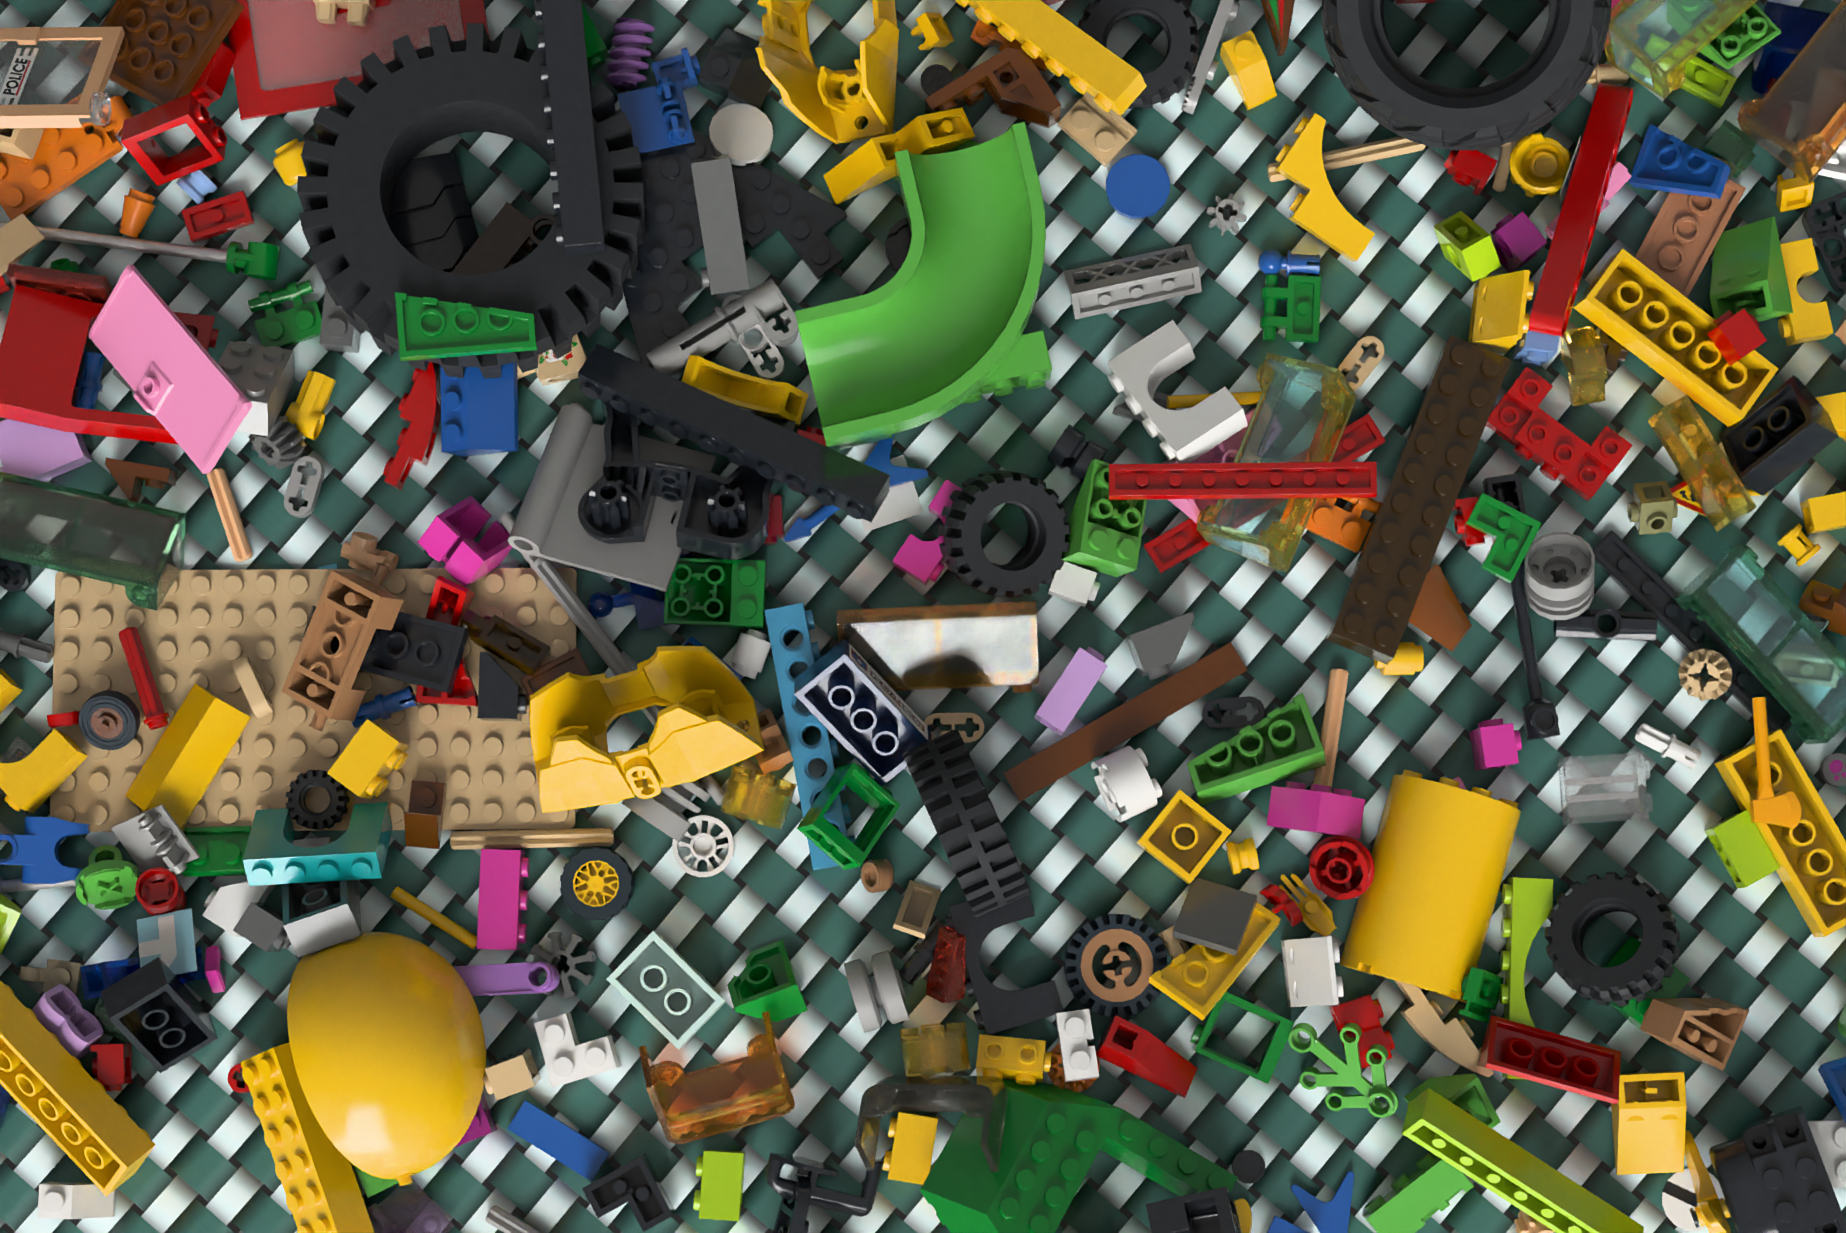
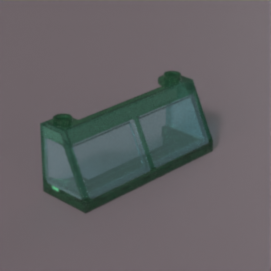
[1674,543,1846,744]

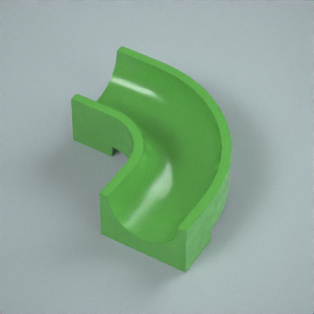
[795,122,1046,451]

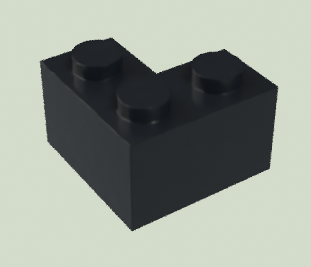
[582,1154,676,1232]

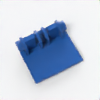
[617,77,695,154]

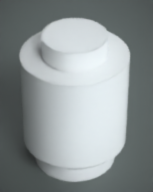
[730,629,771,679]

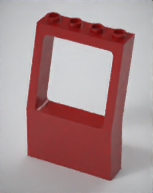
[0,284,219,445]

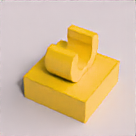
[910,12,955,50]
[1775,171,1814,213]

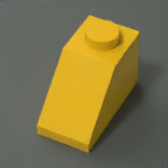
[1219,30,1277,110]

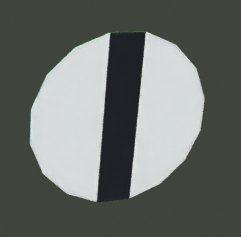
[1662,1168,1725,1231]

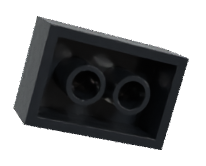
[100,957,218,1073]

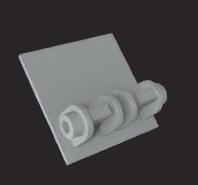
[111,804,200,875]

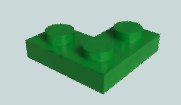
[1465,493,1542,583]

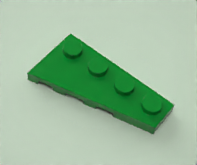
[395,292,537,361]

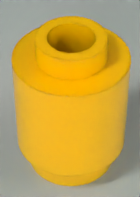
[1374,642,1424,675]

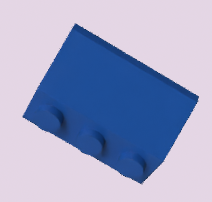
[440,362,519,457]

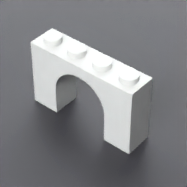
[1107,320,1248,463]

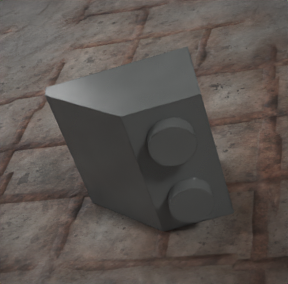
[1127,612,1195,680]

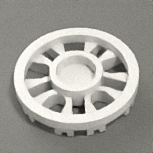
[672,815,734,877]

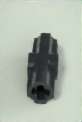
[1553,608,1657,641]

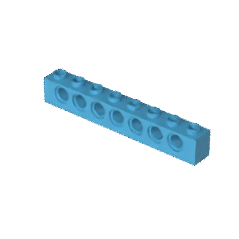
[764,603,855,871]

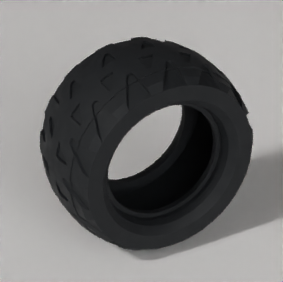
[1321,0,1612,150]

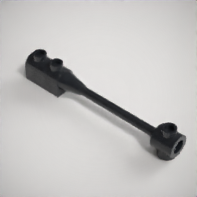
[1482,473,1560,741]

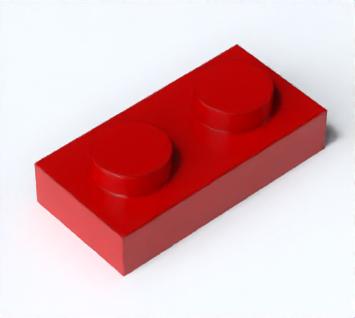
[181,190,255,243]

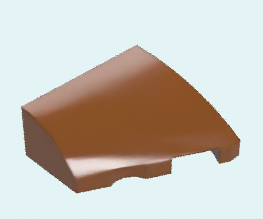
[1408,564,1472,652]

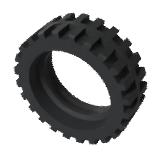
[902,729,1031,917]

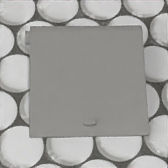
[508,403,716,591]

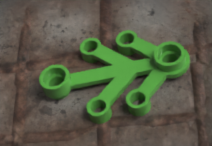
[1288,1023,1399,1118]

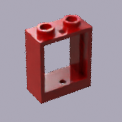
[121,93,228,186]

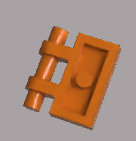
[1297,498,1380,553]

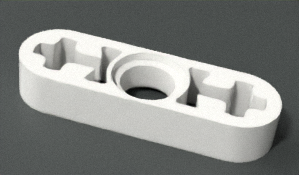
[722,294,785,381]

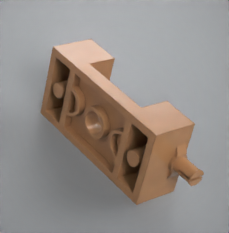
[282,562,404,731]

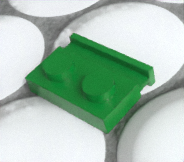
[181,826,251,877]
[1459,967,1504,1024]

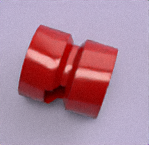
[135,867,187,917]

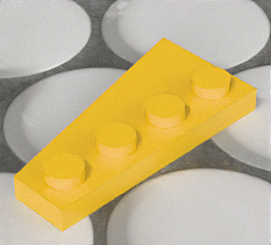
[1149,902,1281,1021]

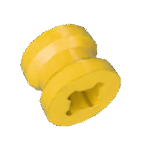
[1226,837,1259,874]

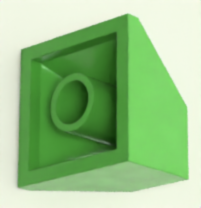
[1404,1074,1501,1128]

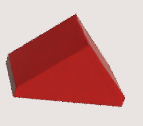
[426,575,476,627]

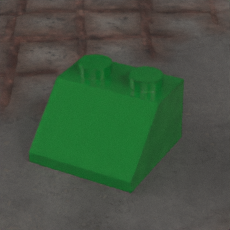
[1605,936,1690,1030]

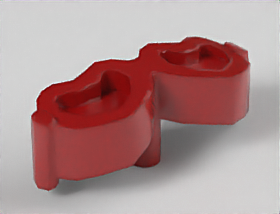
[1259,884,1303,928]

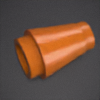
[119,188,156,239]

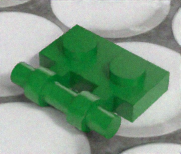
[1260,275,1321,343]
[248,280,322,348]

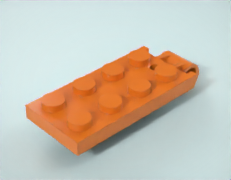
[0,95,133,221]

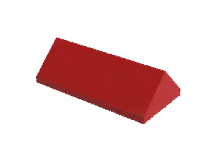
[1477,1015,1621,1105]

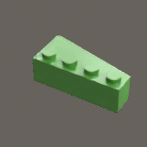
[1187,693,1326,806]

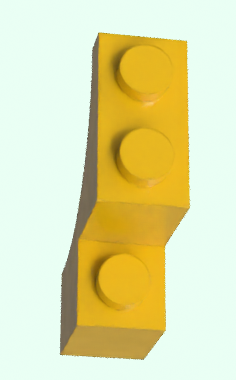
[681,355,809,425]

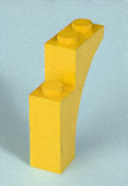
[1275,113,1375,262]

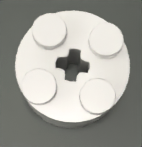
[1091,746,1163,822]

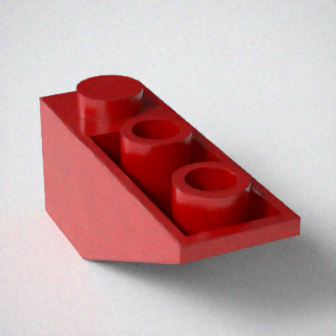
[1096,1016,1197,1098]

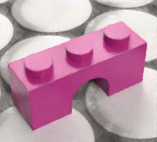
[892,479,963,586]

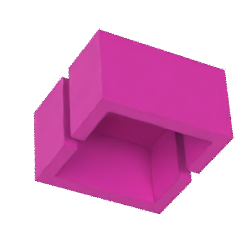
[418,496,513,587]

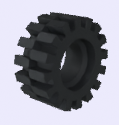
[286,770,350,830]

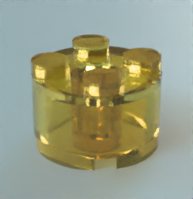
[721,765,797,829]
[899,1021,970,1077]

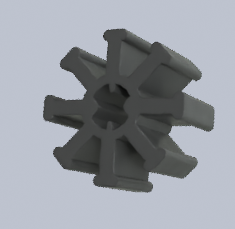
[530,932,597,998]

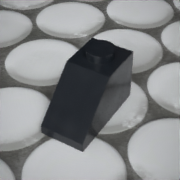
[477,652,528,721]

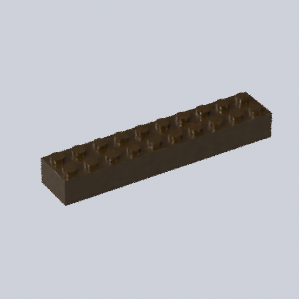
[1326,335,1511,665]

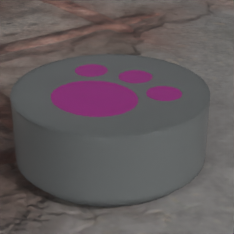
[1820,753,1846,787]

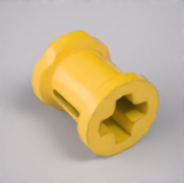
[1776,523,1821,567]

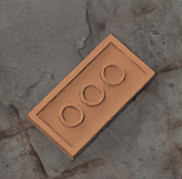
[1634,179,1746,298]

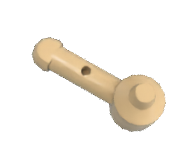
[1492,138,1521,192]

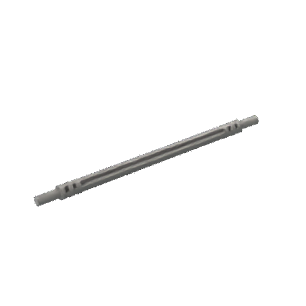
[499,511,728,805]

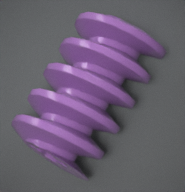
[605,17,655,90]

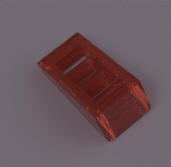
[926,926,966,1003]

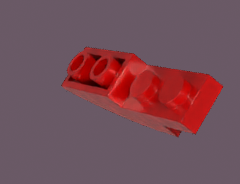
[383,362,441,490]

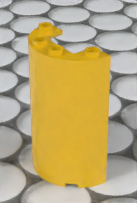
[1339,770,1521,1003]

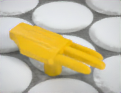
[1279,874,1337,936]

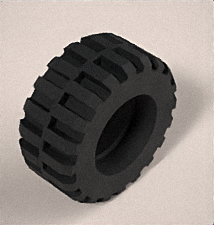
[1077,0,1199,109]
[938,470,1071,598]
[1544,872,1681,1006]

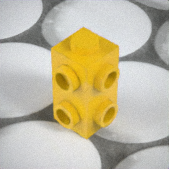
[976,1034,1052,1086]

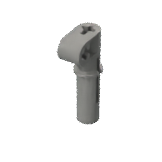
[645,278,799,376]

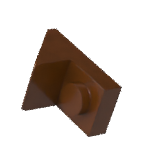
[105,458,178,505]
[404,780,447,849]

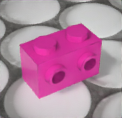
[1470,718,1522,771]

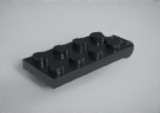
[303,606,470,694]

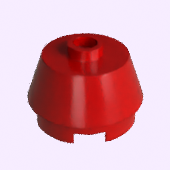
[1309,835,1375,900]

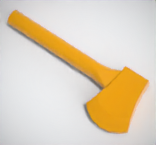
[1750,697,1802,829]

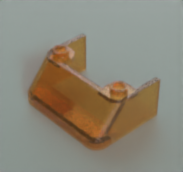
[639,1011,795,1144]

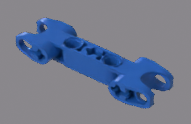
[0,817,90,884]

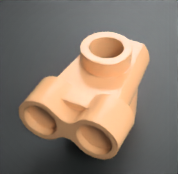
[341,532,399,572]

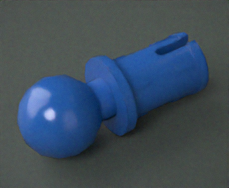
[1258,249,1320,276]

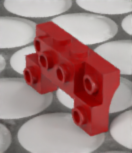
[1486,367,1633,501]

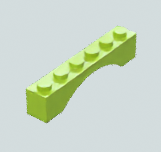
[1499,877,1553,1080]

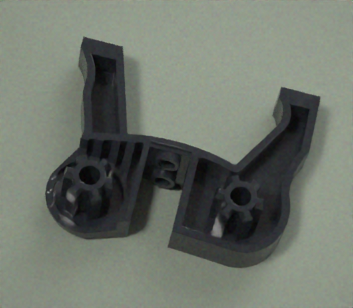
[578,401,796,560]

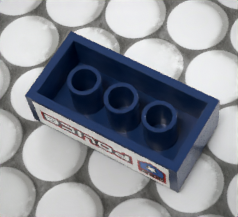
[794,638,932,786]

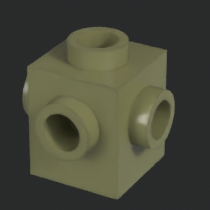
[1627,481,1678,535]

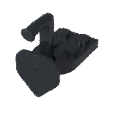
[766,1153,884,1233]

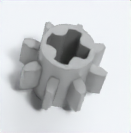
[1206,193,1247,236]

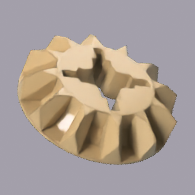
[1678,649,1732,701]

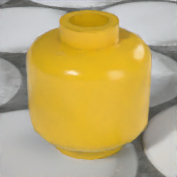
[273,138,307,186]

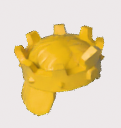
[1509,132,1572,198]

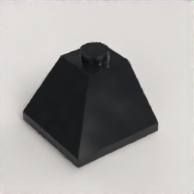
[699,28,773,110]

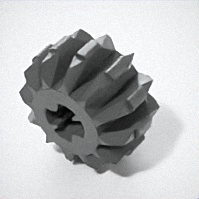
[248,415,306,470]

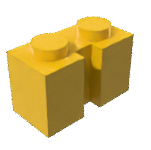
[883,1111,938,1185]

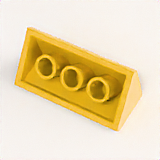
[125,683,252,830]

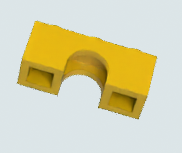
[1778,238,1834,346]

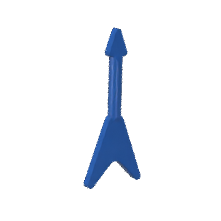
[784,434,928,542]
[1291,1171,1354,1233]

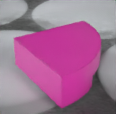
[205,945,226,993]

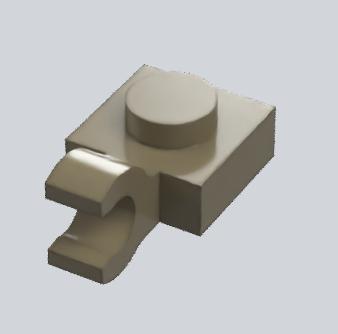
[19,959,83,996]

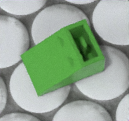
[1666,0,1781,70]
[1710,217,1793,322]
[963,330,1052,404]
[1061,459,1147,577]

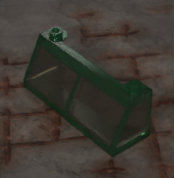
[0,471,185,611]

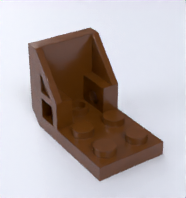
[925,47,1061,128]

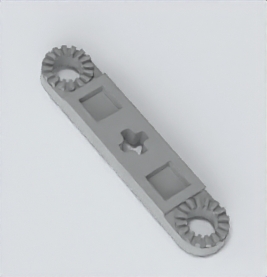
[1181,0,1240,115]

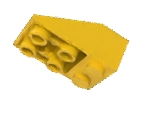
[1468,270,1534,354]
[1611,1071,1687,1175]

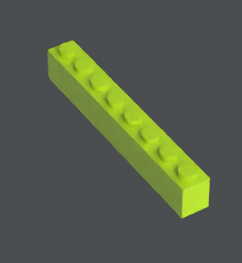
[1402,1088,1644,1233]

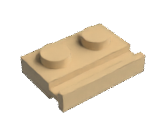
[1058,91,1138,167]

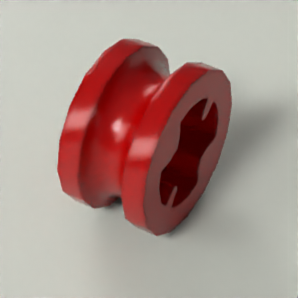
[227,1064,250,1093]

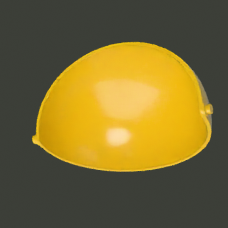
[287,932,486,1186]

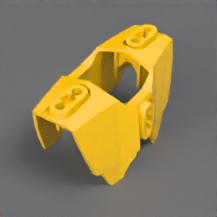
[755,0,899,144]
[529,646,764,813]

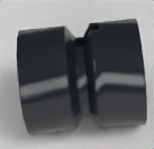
[1047,424,1108,483]

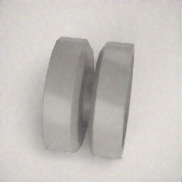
[844,950,909,1033]

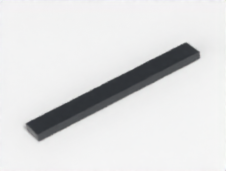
[1592,530,1802,734]

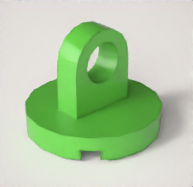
[75,845,142,910]

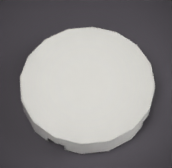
[708,104,773,166]

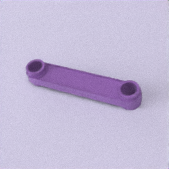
[453,962,560,997]

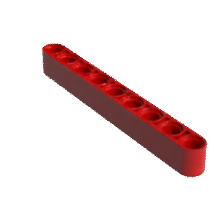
[1529,83,1633,337]

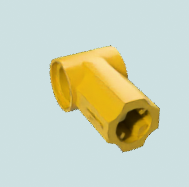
[286,370,336,440]

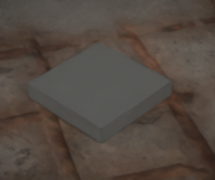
[1173,877,1257,956]

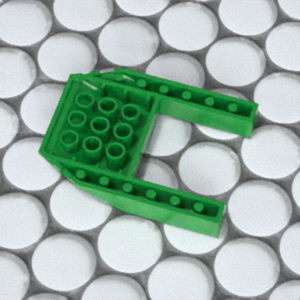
[920,1079,1238,1233]

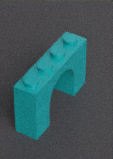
[243,802,393,886]

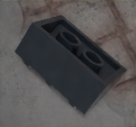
[1719,375,1839,496]

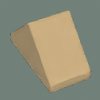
[893,880,941,939]

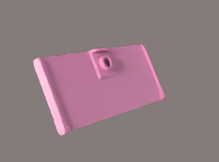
[88,265,252,474]

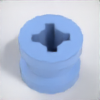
[176,170,217,205]

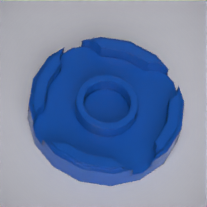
[1106,154,1170,219]

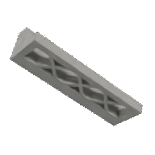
[1064,244,1202,320]

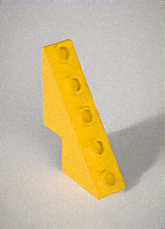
[823,107,975,205]

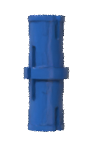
[74,352,106,410]
[352,686,418,728]

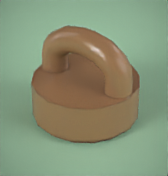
[861,859,894,893]

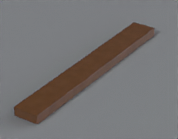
[1003,642,1247,802]

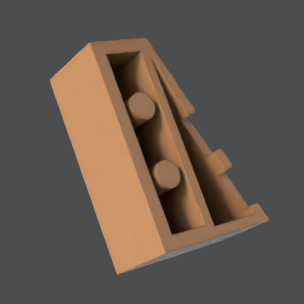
[1640,998,1749,1071]

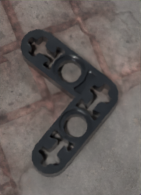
[1802,191,1846,294]

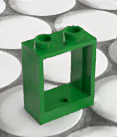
[797,762,901,870]
[1190,992,1295,1084]

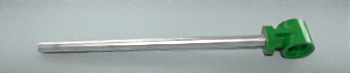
[0,221,281,280]

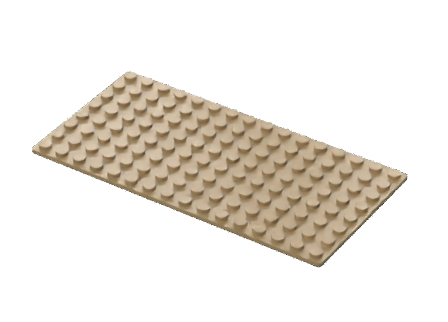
[50,568,577,832]

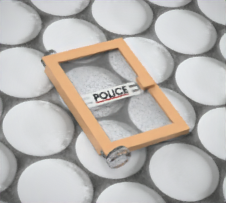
[0,26,125,128]

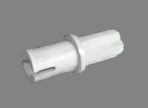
[1635,723,1702,769]

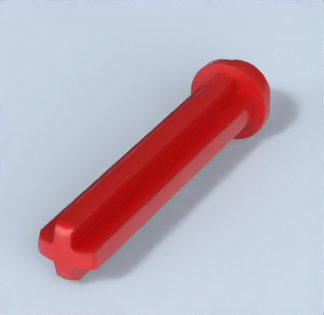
[118,627,170,730]

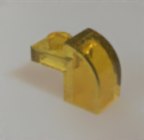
[1561,326,1608,406]

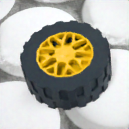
[560,847,635,920]

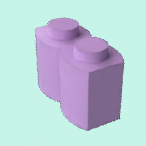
[32,984,104,1059]

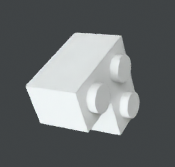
[534,1013,621,1088]

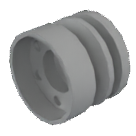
[1525,532,1595,620]
[622,780,711,842]

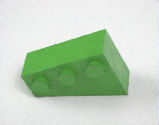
[1363,1151,1474,1233]

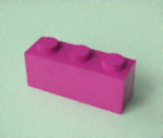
[477,849,530,950]

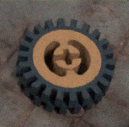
[1064,914,1168,1017]

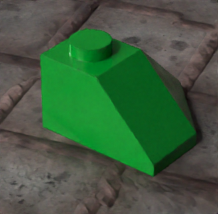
[727,940,808,1022]

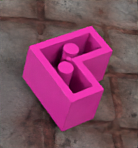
[1267,781,1365,839]

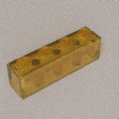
[1648,395,1757,532]

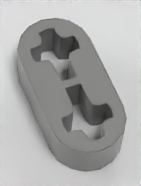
[284,456,325,518]

